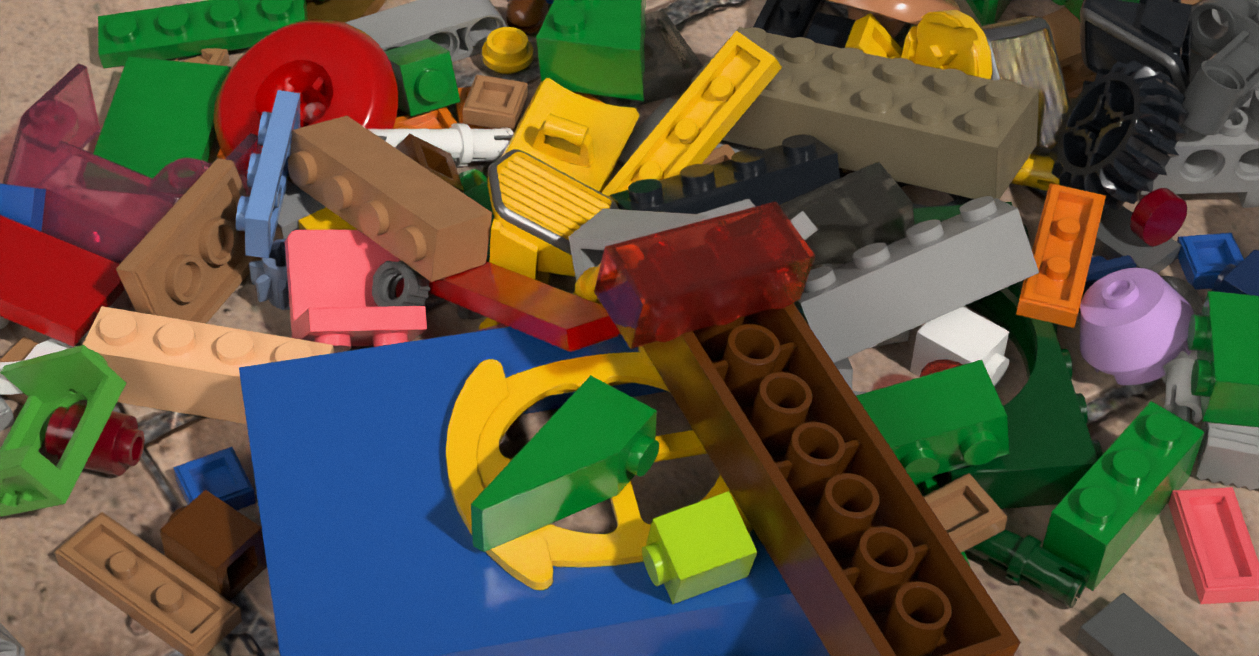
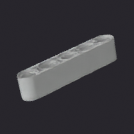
[345,0,506,62]

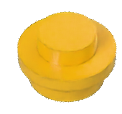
[482,27,533,74]

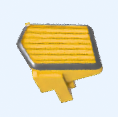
[488,148,619,285]

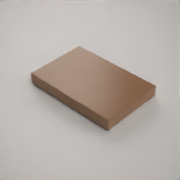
[116,158,262,324]

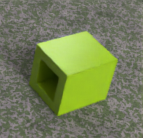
[642,491,757,604]

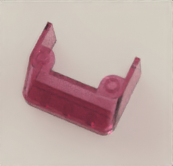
[2,63,262,264]

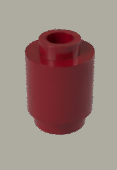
[45,404,145,476]

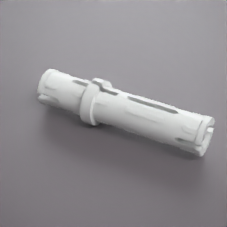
[368,123,514,167]

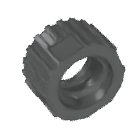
[372,261,430,307]

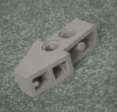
[1140,90,1259,208]

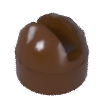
[506,0,549,35]

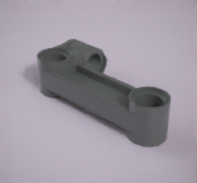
[1182,0,1259,135]

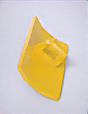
[502,78,639,192]

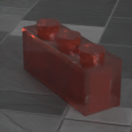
[594,201,816,349]

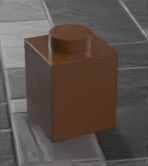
[160,490,267,601]

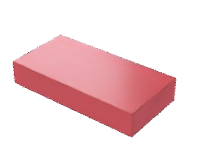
[1168,487,1259,605]

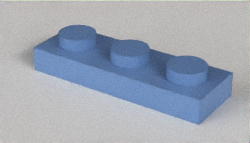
[236,90,300,259]

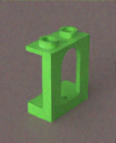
[0,345,126,517]

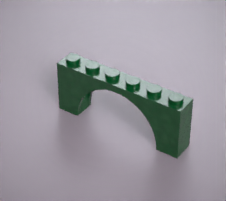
[874,202,1103,509]

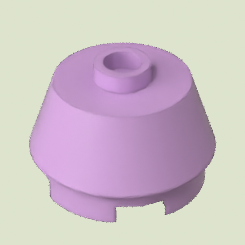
[1080,268,1194,385]

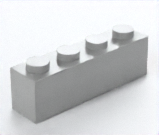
[785,196,1039,363]

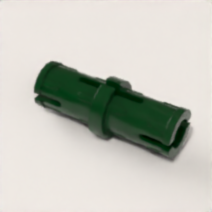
[965,529,1091,608]

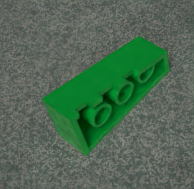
[536,0,646,101]

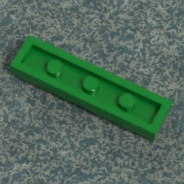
[98,0,308,68]

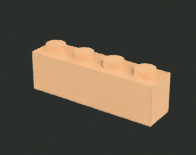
[83,306,334,424]

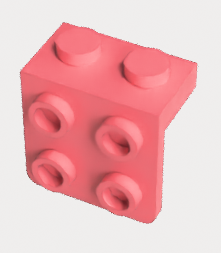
[285,230,427,353]

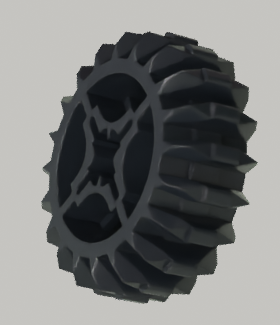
[1049,60,1189,210]

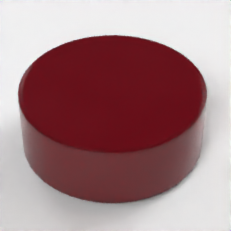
[1130,188,1187,246]

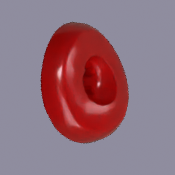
[214,19,398,180]

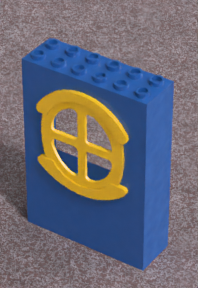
[239,309,830,656]

